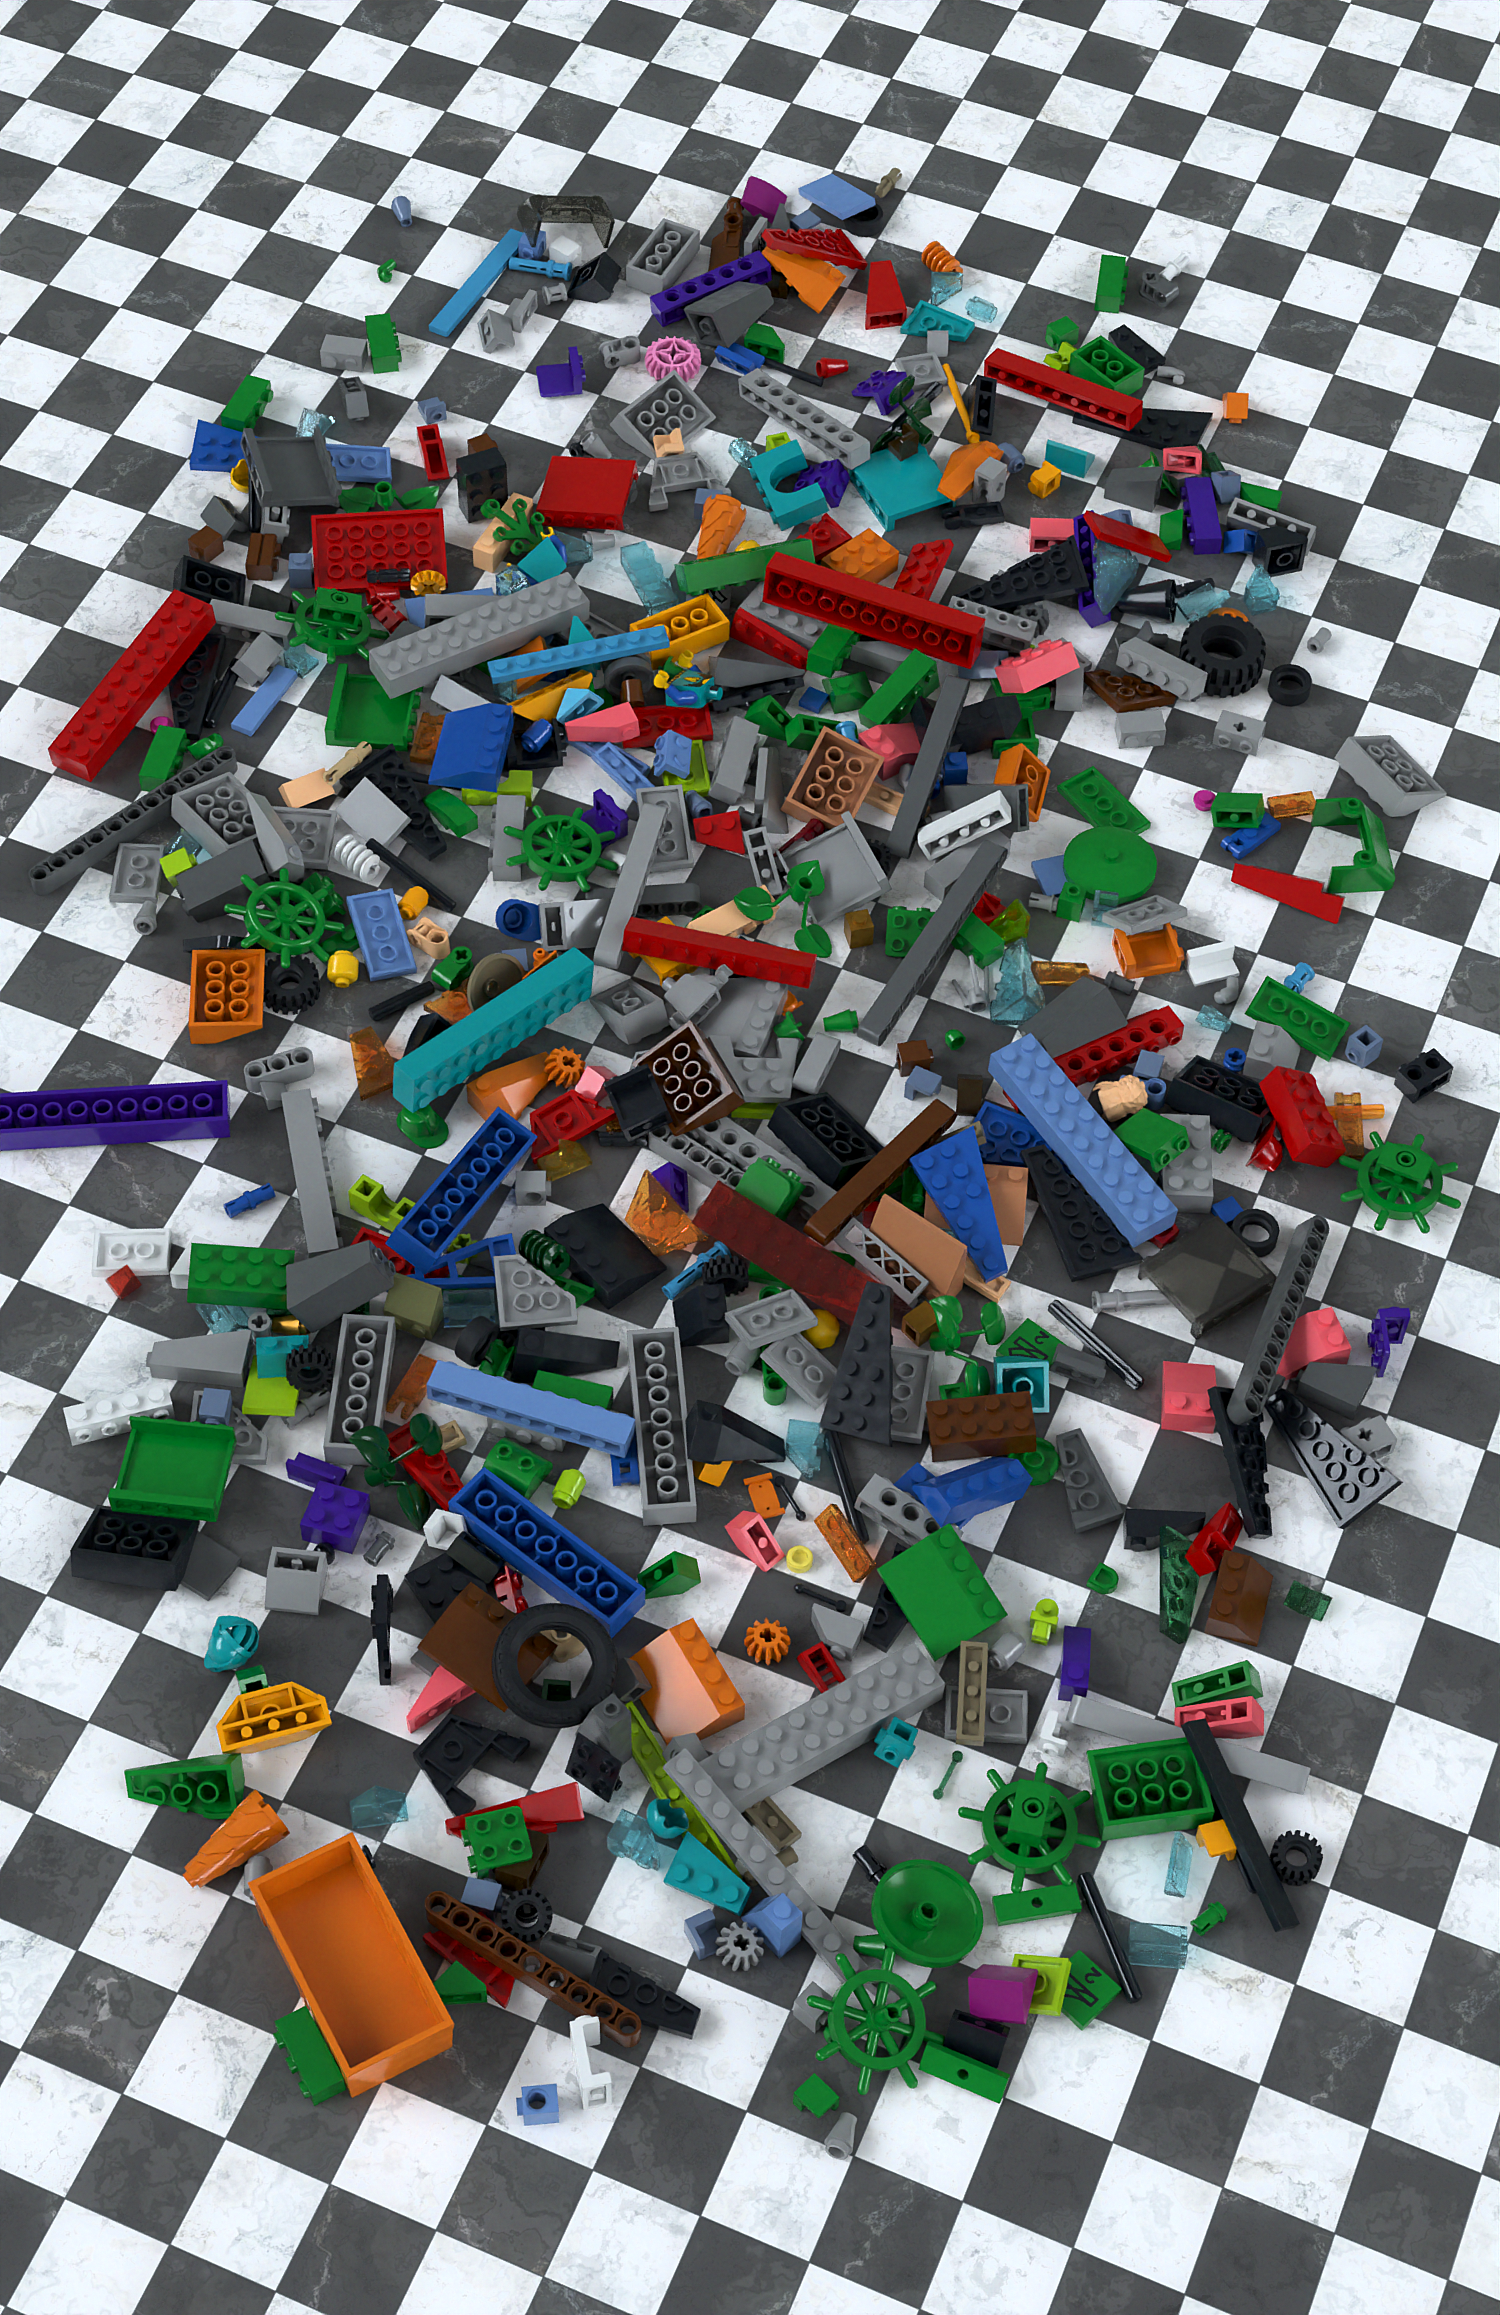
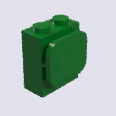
[727,1157,806,1237]

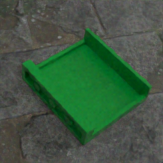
[325,663,424,752]
[108,1416,237,1522]

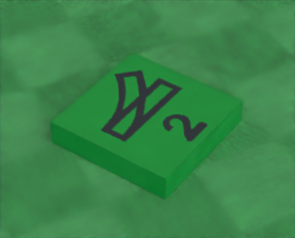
[995,1318,1067,1369]
[1061,1950,1122,2031]

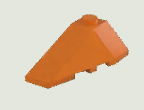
[762,246,846,314]

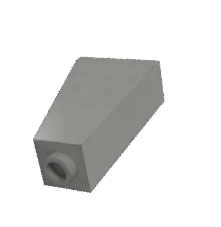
[146,1330,254,1388]

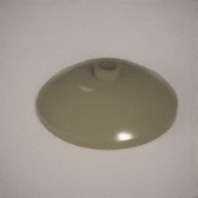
[467,953,526,1012]

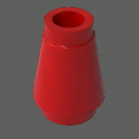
[816,357,849,379]
[366,585,400,606]

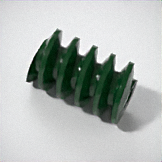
[519,1229,571,1276]

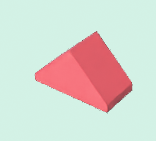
[1163,446,1202,474]
[574,1066,617,1103]

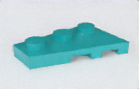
[900,300,975,342]
[663,1830,752,1916]

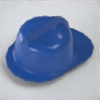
[495,899,541,942]

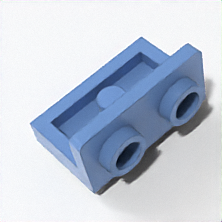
[653,729,692,779]

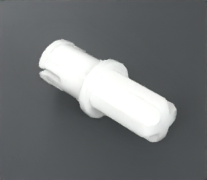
[1159,253,1189,281]

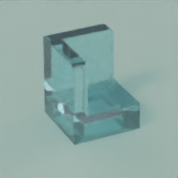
[283,643,319,679]
[166,828,199,854]
[1091,890,1119,929]

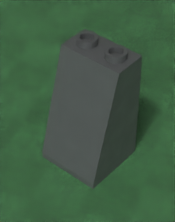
[684,281,774,348]
[175,839,280,923]
[1018,976,1129,1059]
[286,1240,396,1333]

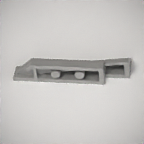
[754,746,789,834]

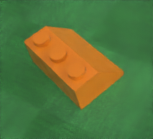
[993,743,1051,822]

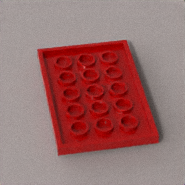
[311,508,448,595]

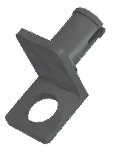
[1115,621,1169,651]

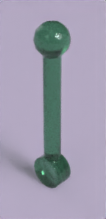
[933,1751,963,1800]

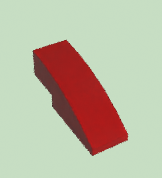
[417,424,450,482]
[1185,1502,1244,1577]

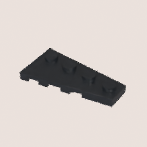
[708,677,805,714]
[582,1949,701,2040]

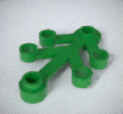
[481,498,545,555]

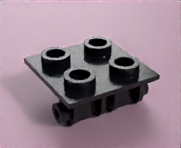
[565,1732,623,1803]

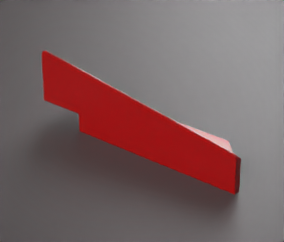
[1231,863,1346,924]
[445,1782,584,1839]

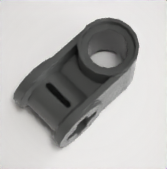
[1139,270,1179,308]

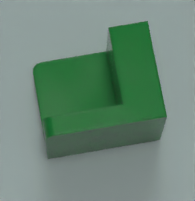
[793,2073,840,2118]

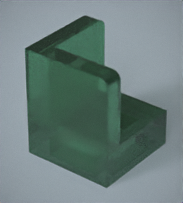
[1283,1580,1333,1621]

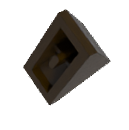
[956,1074,983,1117]

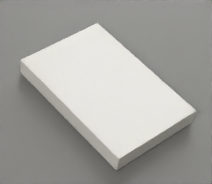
[91,1228,172,1277]

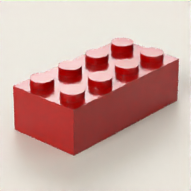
[1259,1066,1346,1168]

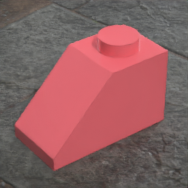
[724,1510,785,1572]

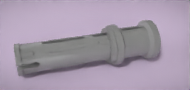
[1092,1288,1171,1314]

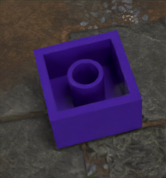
[300,1480,371,1554]

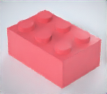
[994,639,1080,693]

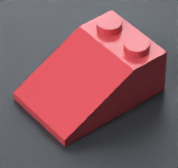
[858,723,921,781]
[1276,1307,1352,1381]
[1161,1361,1216,1434]

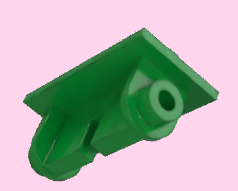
[901,1167,926,1214]
[478,1339,515,1377]

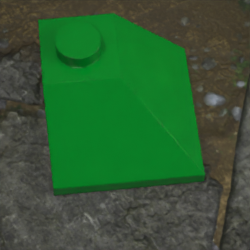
[822,671,874,714]

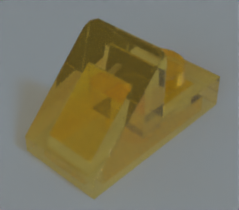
[537,1139,592,1182]

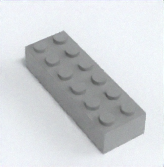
[323,1314,396,1466]

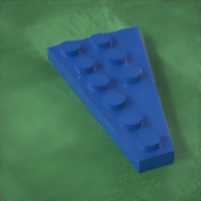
[189,419,261,472]
[973,1101,1073,1175]
[909,1125,1008,1284]

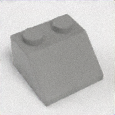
[1242,1020,1301,1080]

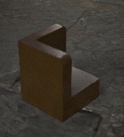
[888,422,919,461]

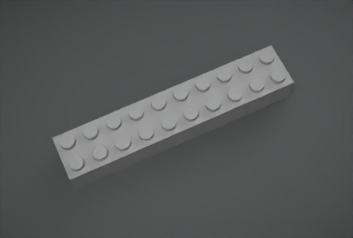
[369,572,590,699]
[698,1642,945,1829]

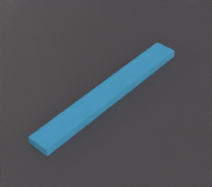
[429,229,523,337]

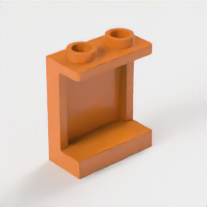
[1112,922,1184,979]

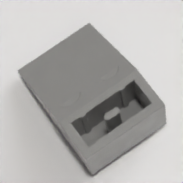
[538,898,610,951]

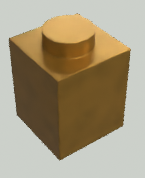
[844,909,874,949]
[901,1301,939,1347]

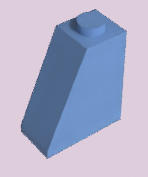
[741,1893,803,1959]

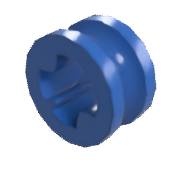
[1223,1048,1246,1072]

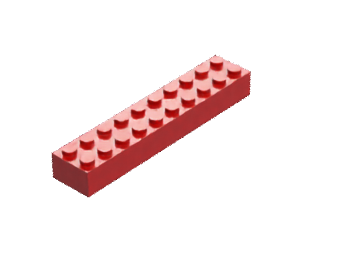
[762,552,986,669]
[48,589,216,782]

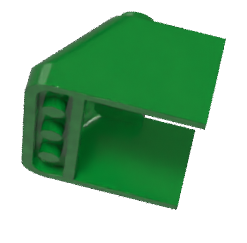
[1311,797,1395,894]

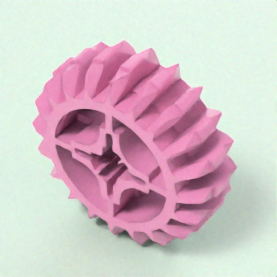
[645,336,701,382]

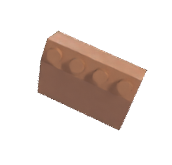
[780,726,885,830]
[924,1164,1028,1246]
[866,1194,968,1301]

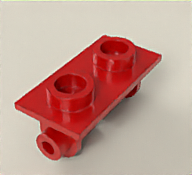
[372,595,408,634]
[494,1566,529,1615]

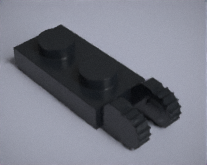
[941,501,1005,530]

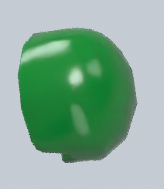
[186,733,224,761]

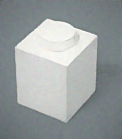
[549,235,582,269]

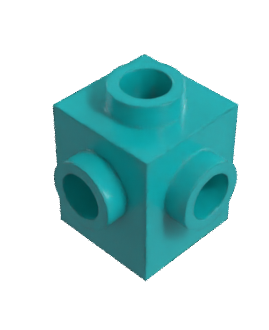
[874,1716,918,1768]

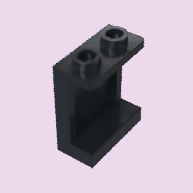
[506,718,567,772]
[603,1064,673,1142]

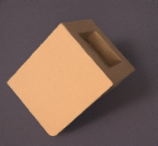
[653,428,685,458]

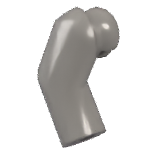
[1157,366,1185,385]
[897,763,914,791]
[1214,976,1239,1004]

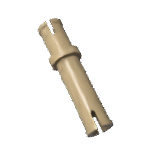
[323,741,372,785]

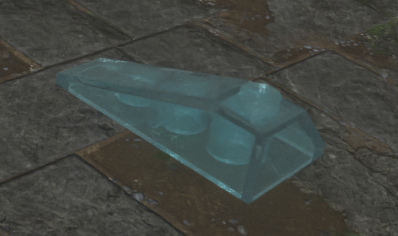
[1093,539,1139,615]
[990,937,1046,1025]

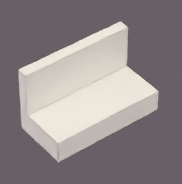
[1184,940,1239,987]

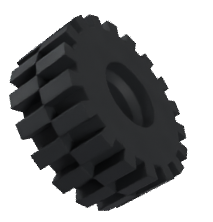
[264,954,320,1015]

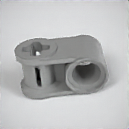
[599,336,641,369]

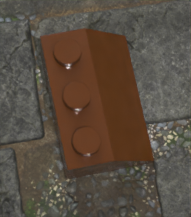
[1204,1550,1273,1647]

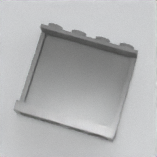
[774,810,892,927]

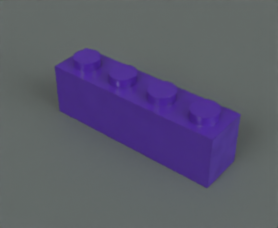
[1180,477,1222,555]

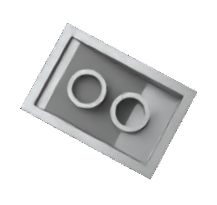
[589,979,670,1045]

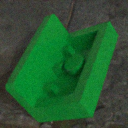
[299,872,347,919]

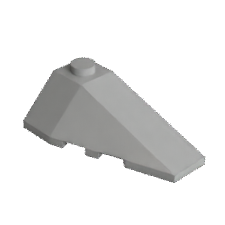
[246,792,304,884]

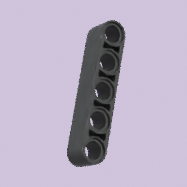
[585,883,702,918]

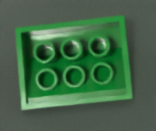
[877,1523,1008,1662]
[1086,1737,1214,1841]

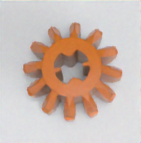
[543,1046,586,1089]
[744,1617,791,1665]

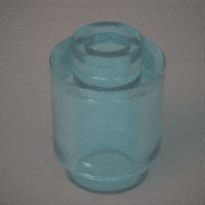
[965,296,997,323]
[728,438,757,469]

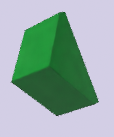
[433,1960,487,2005]

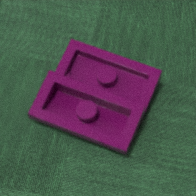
[740,176,788,224]

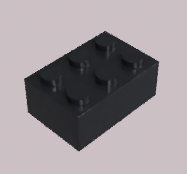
[456,447,508,523]

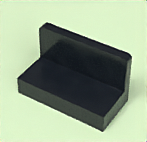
[943,2009,1011,2069]

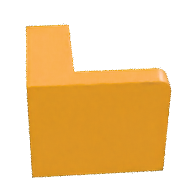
[692,1460,733,1487]
[1195,1819,1237,1861]

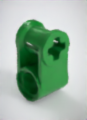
[431,946,474,992]

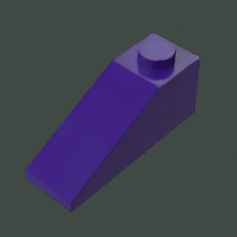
[1058,1625,1091,1702]

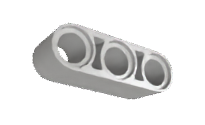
[792,1032,841,1095]
[244,1047,315,1093]

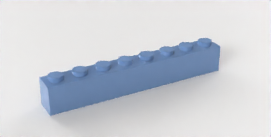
[426,1360,635,1458]

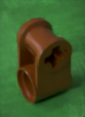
[620,679,644,708]

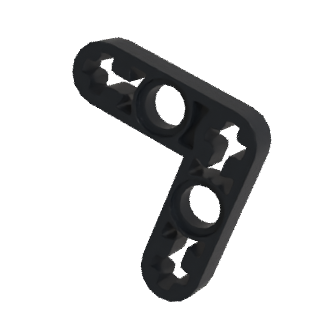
[183,935,272,953]

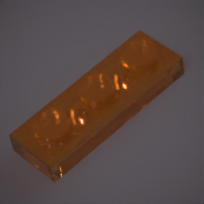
[814,1504,877,1583]

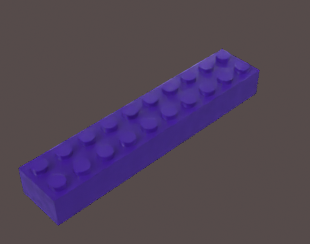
[0,1080,231,1151]

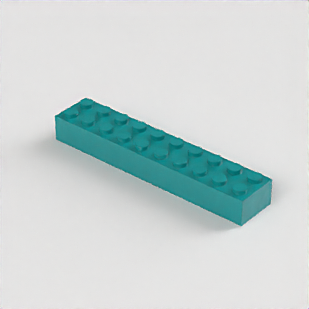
[393,947,594,1113]

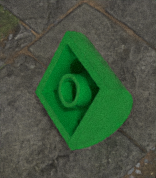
[482,1437,553,1500]

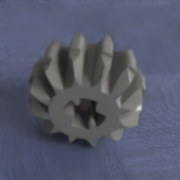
[1013,602,1050,638]

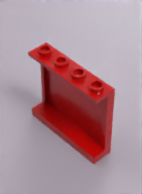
[536,456,639,530]

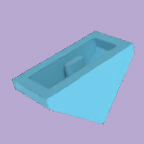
[556,688,604,725]

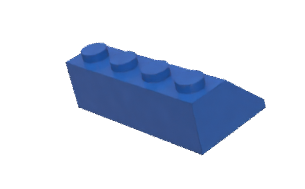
[912,1456,1033,1528]

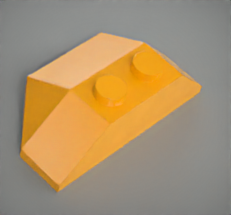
[506,670,593,724]
[216,1681,332,1754]

